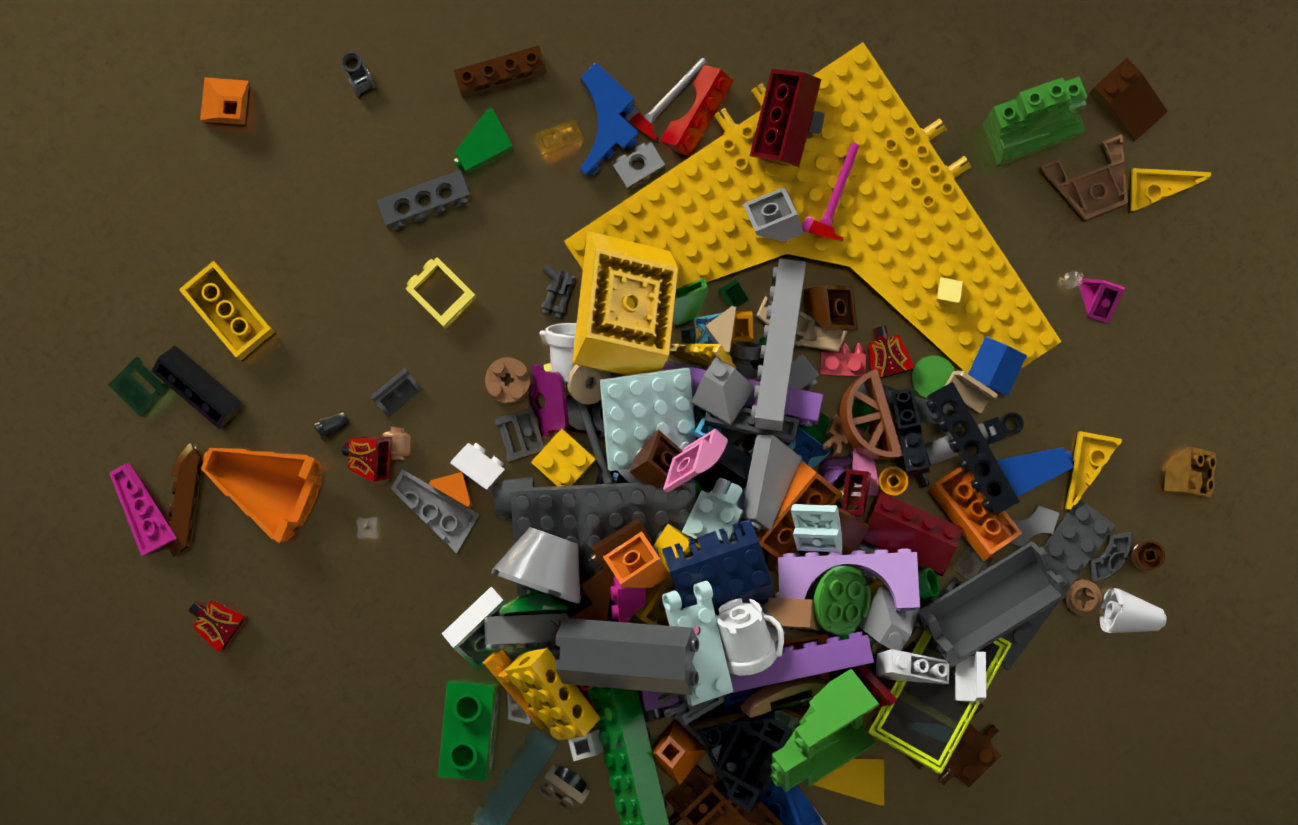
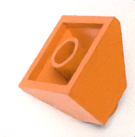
[603,531,671,588]

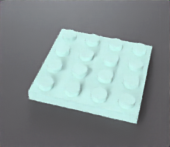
[600,368,696,471]

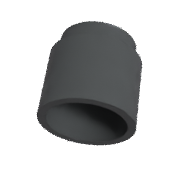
[493,477,535,521]

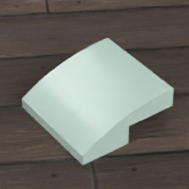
[791,504,842,552]

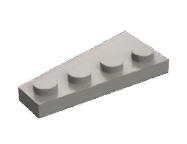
[391,469,480,554]

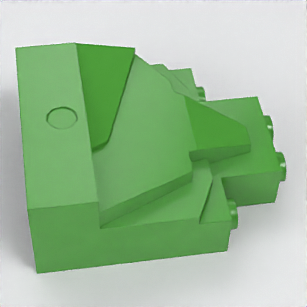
[983,76,1087,166]
[771,669,879,792]

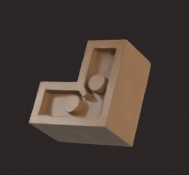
[766,597,824,633]

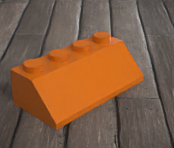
[755,460,843,558]

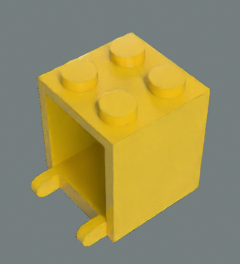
[531,428,597,486]

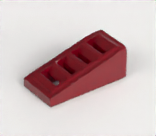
[841,469,871,517]

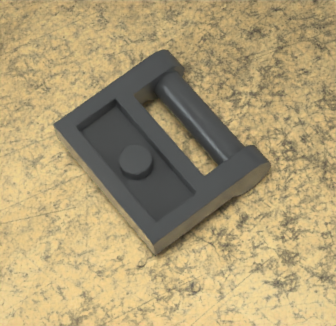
[494,407,545,463]

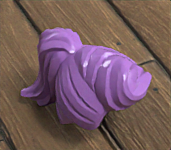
[819,454,852,505]

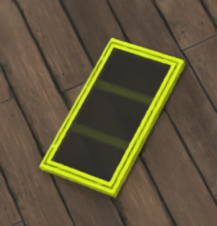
[868,630,1012,774]

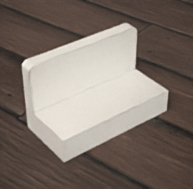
[955,652,986,702]

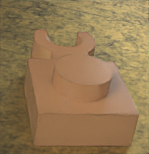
[823,414,848,457]

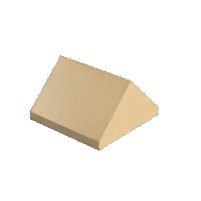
[705,306,736,354]

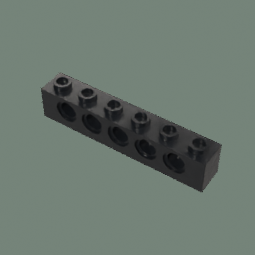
[926,382,1020,516]

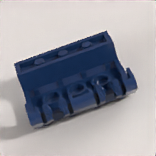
[662,519,775,616]

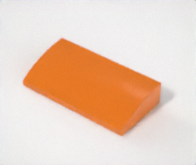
[928,467,1023,562]

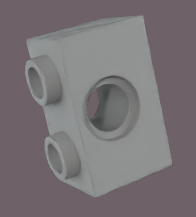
[613,142,665,192]

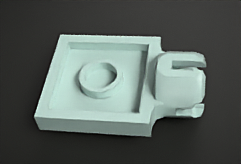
[682,478,744,544]

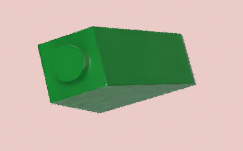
[454,107,514,175]

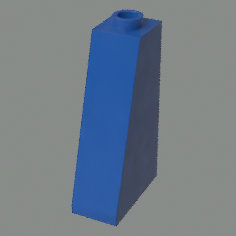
[977,447,1074,497]

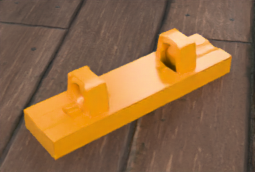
[482,649,546,730]

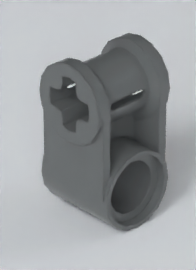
[341,52,377,97]

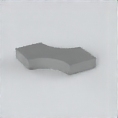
[1010,505,1060,548]

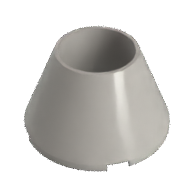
[491,527,580,604]

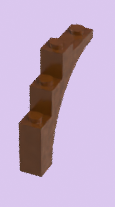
[567,518,652,621]

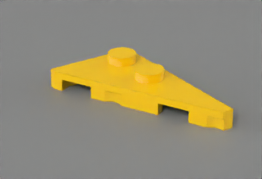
[1065,431,1122,510]

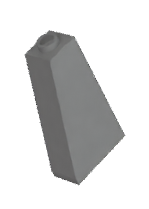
[741,434,802,531]

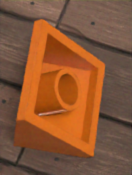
[429,472,474,509]

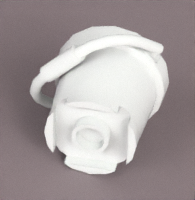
[539,323,593,388]
[716,598,784,676]

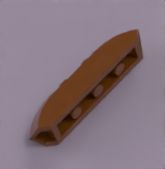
[166,443,203,557]

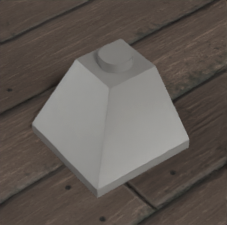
[743,187,804,242]
[692,357,755,426]
[858,586,919,651]

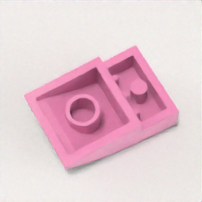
[663,429,728,493]

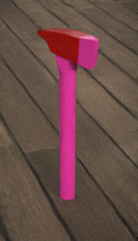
[802,143,859,241]

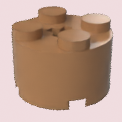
[485,357,532,405]

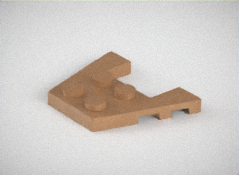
[1040,134,1128,221]

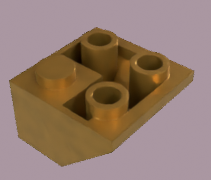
[1164,447,1217,498]

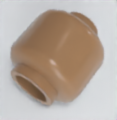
[382,427,411,460]

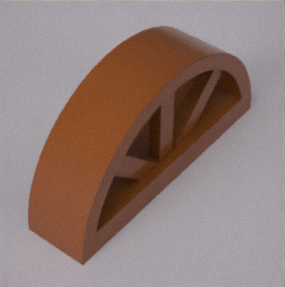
[840,369,903,461]

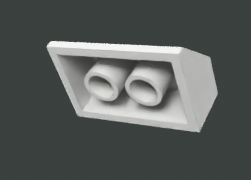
[442,587,507,671]

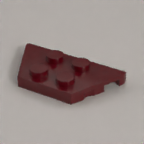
[831,665,898,712]

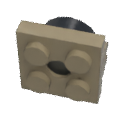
[537,765,590,814]

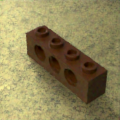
[454,45,547,97]

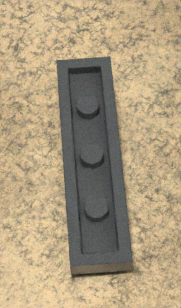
[705,407,799,444]

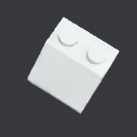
[450,443,506,492]

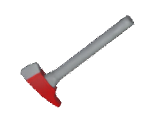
[624,58,708,141]

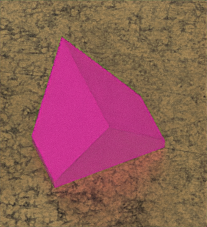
[1077,278,1125,324]

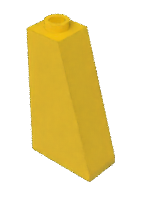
[813,758,884,806]

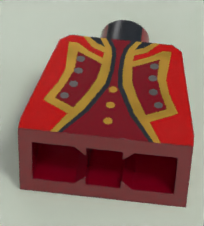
[867,325,914,379]
[342,435,392,482]
[189,600,248,652]

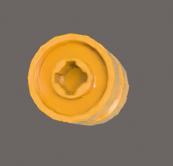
[878,466,908,497]

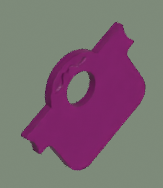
[529,364,569,437]

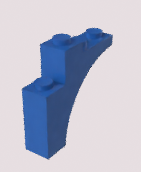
[579,62,639,178]

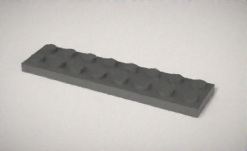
[981,499,1115,670]

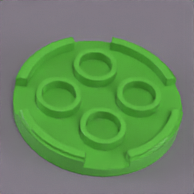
[814,565,871,635]

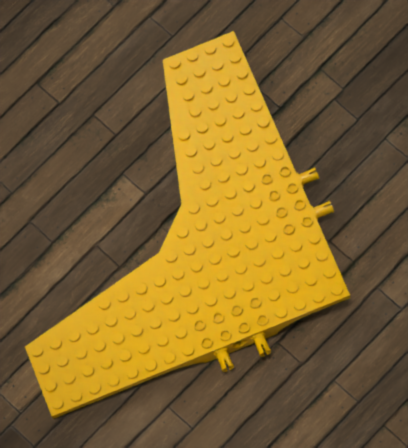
[564,42,1062,389]

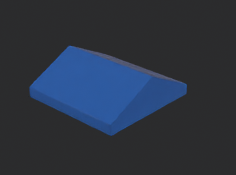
[968,336,1027,396]

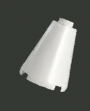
[1099,588,1167,633]

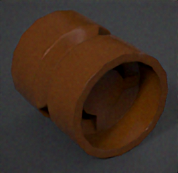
[1130,541,1165,571]

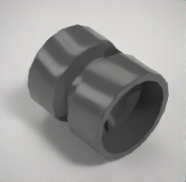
[732,341,762,379]

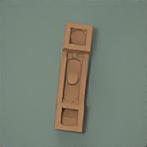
[741,676,829,718]

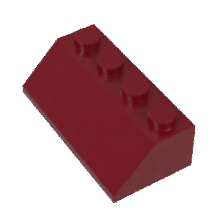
[750,69,822,167]
[861,492,963,576]

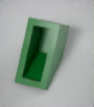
[673,278,709,326]

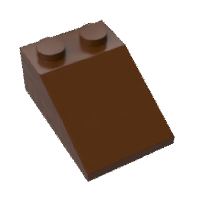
[1090,58,1168,142]

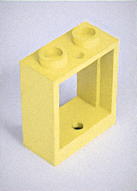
[406,257,477,329]

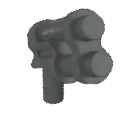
[541,264,577,319]

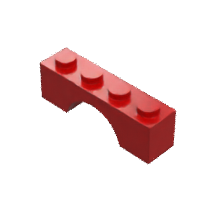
[660,65,734,157]

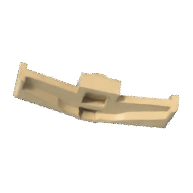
[756,296,847,352]

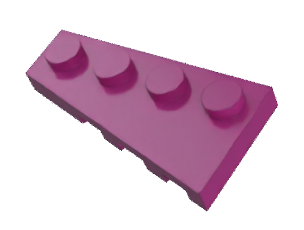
[109,463,177,556]

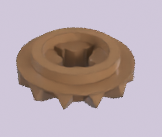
[1065,580,1102,616]

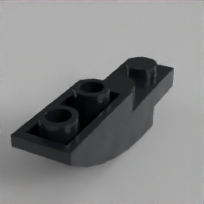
[891,388,930,476]

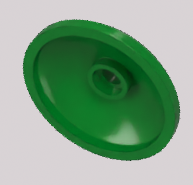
[499,589,569,616]

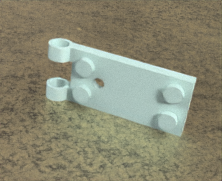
[662,581,733,706]

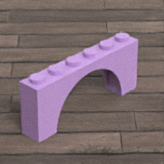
[778,549,920,611]

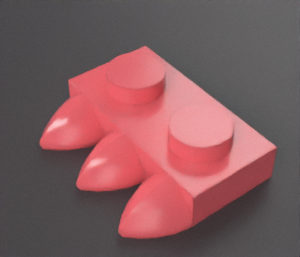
[820,342,866,377]

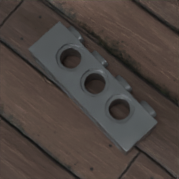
[376,170,472,230]

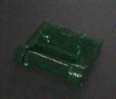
[108,357,170,417]

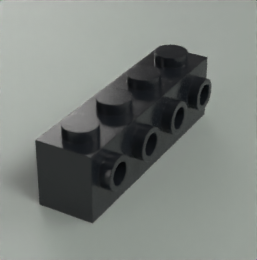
[151,346,242,429]

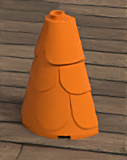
[201,448,322,543]

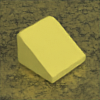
[936,277,963,304]

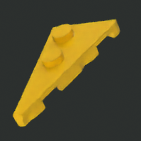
[1130,168,1211,212]
[669,344,736,369]

